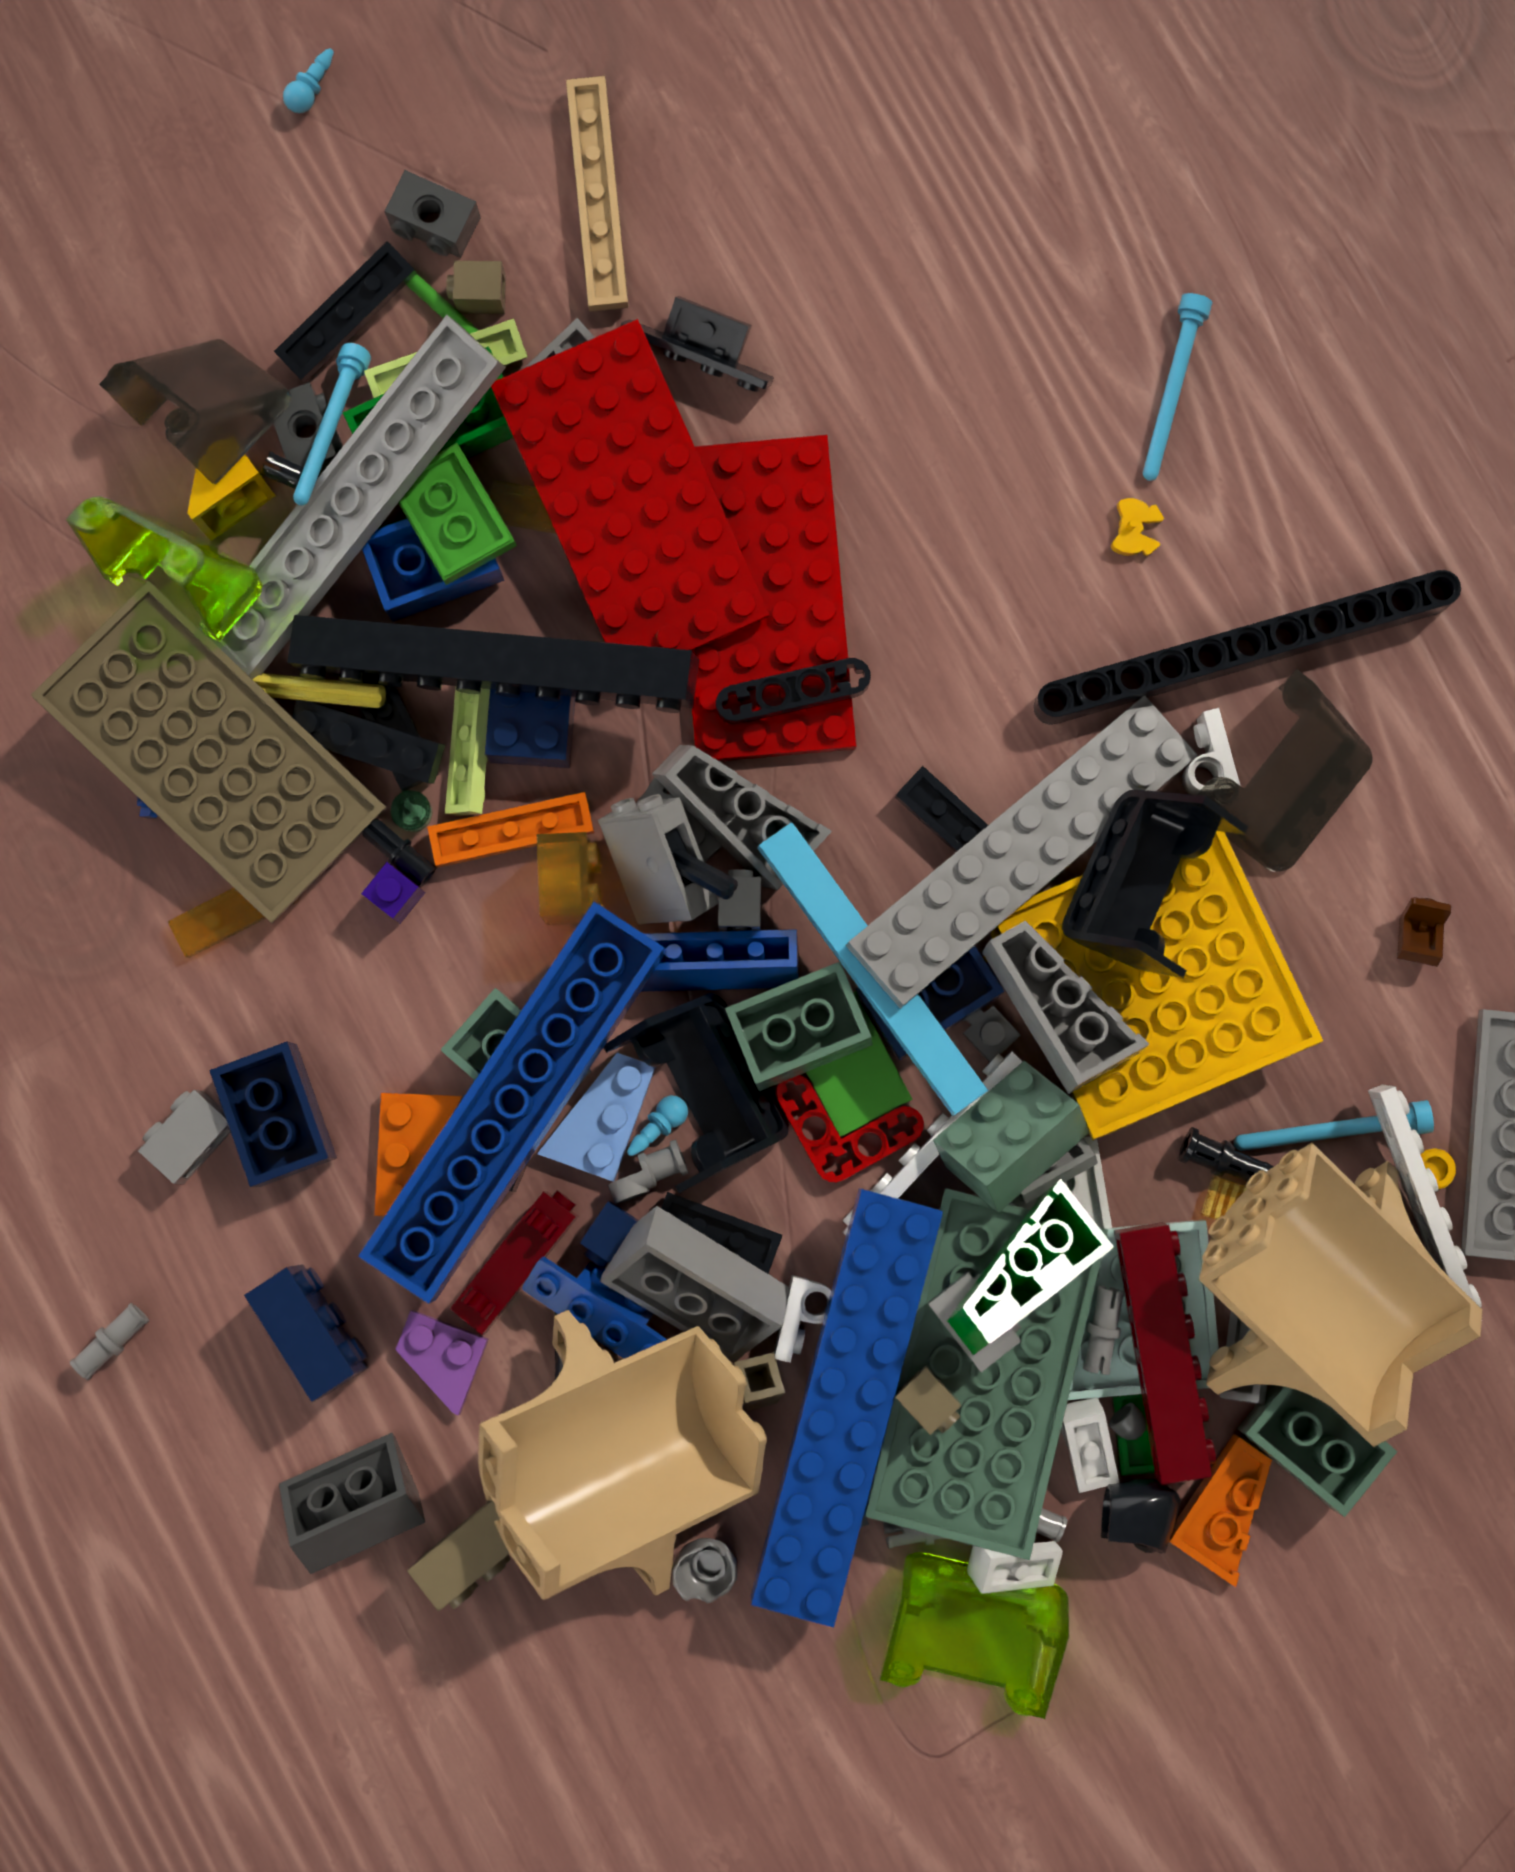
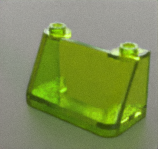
[66,496,263,642]
[880,1552,1069,1719]

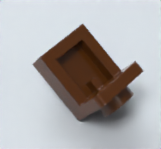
[1397,897,1451,967]

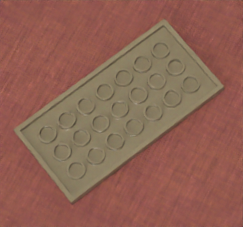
[31,580,386,924]

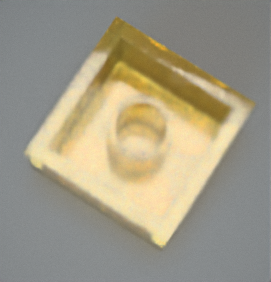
[537,832,603,925]

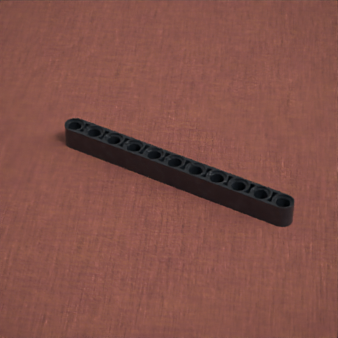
[1033,570,1461,725]

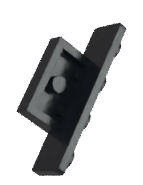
[620,296,774,392]

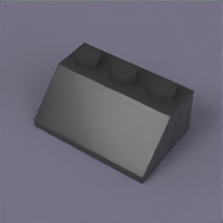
[279,1433,425,1574]

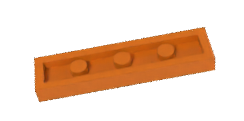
[427,792,595,868]

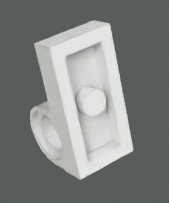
[1182,708,1240,797]
[773,1275,831,1363]
[1061,1397,1119,1493]
[967,1541,1063,1594]

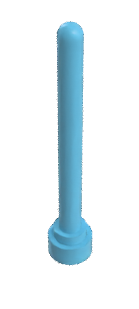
[1143,293,1213,481]
[293,343,371,506]
[1233,1100,1434,1151]

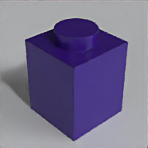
[361,862,425,924]

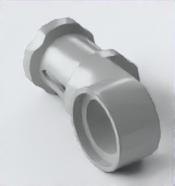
[608,1139,689,1204]

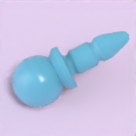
[283,48,333,113]
[627,1095,688,1156]

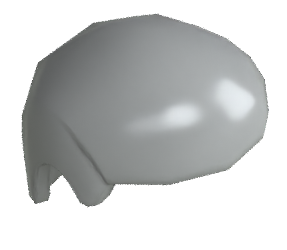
[673,1538,737,1604]

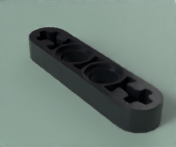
[716,658,871,725]

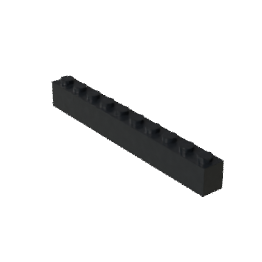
[287,615,699,713]

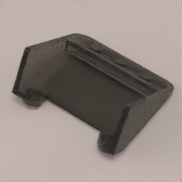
[99,339,291,484]
[1196,669,1373,872]

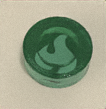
[391,790,433,832]

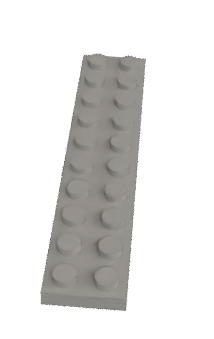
[200,315,506,680]
[846,696,1198,1009]

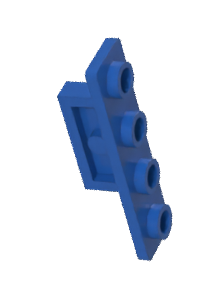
[522,1257,667,1359]

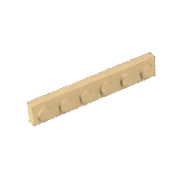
[566,76,629,312]

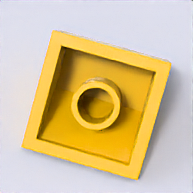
[187,435,276,541]

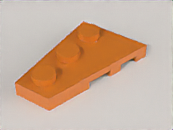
[374,1093,464,1216]
[1170,1434,1272,1587]

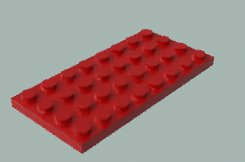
[491,319,769,651]
[692,435,857,761]

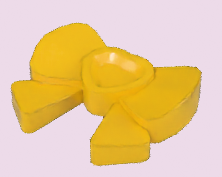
[1111,498,1164,556]

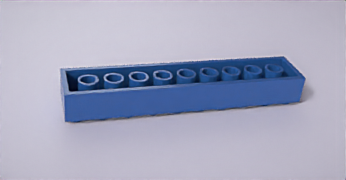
[358,902,667,1304]
[751,1188,943,1628]

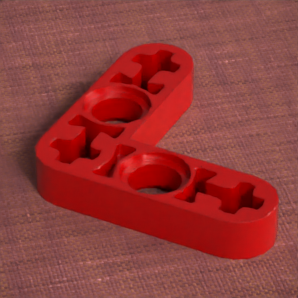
[776,1075,924,1183]

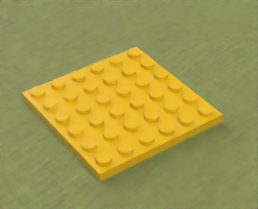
[996,831,1324,1141]

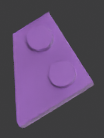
[396,1310,489,1415]

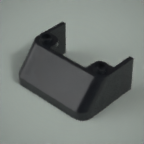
[1062,790,1249,978]
[604,993,789,1193]

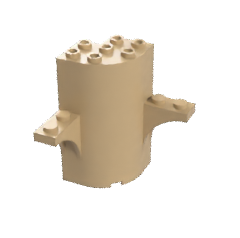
[1199,1143,1482,1447]
[479,1310,767,1600]

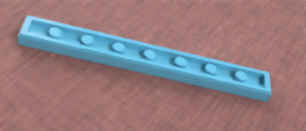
[757,822,988,1116]

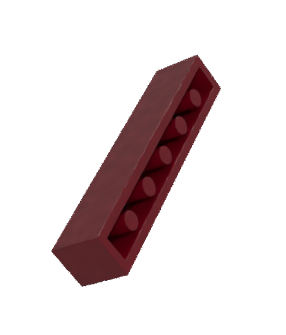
[1114,1222,1216,1485]

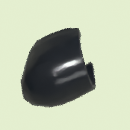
[1101,1478,1181,1554]

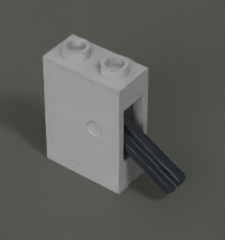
[598,794,738,924]

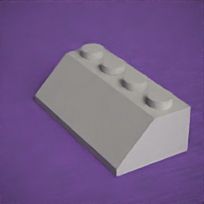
[600,1206,790,1362]

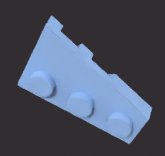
[537,1053,656,1182]

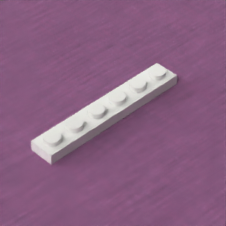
[842,1052,1022,1235]
[1368,1085,1482,1308]

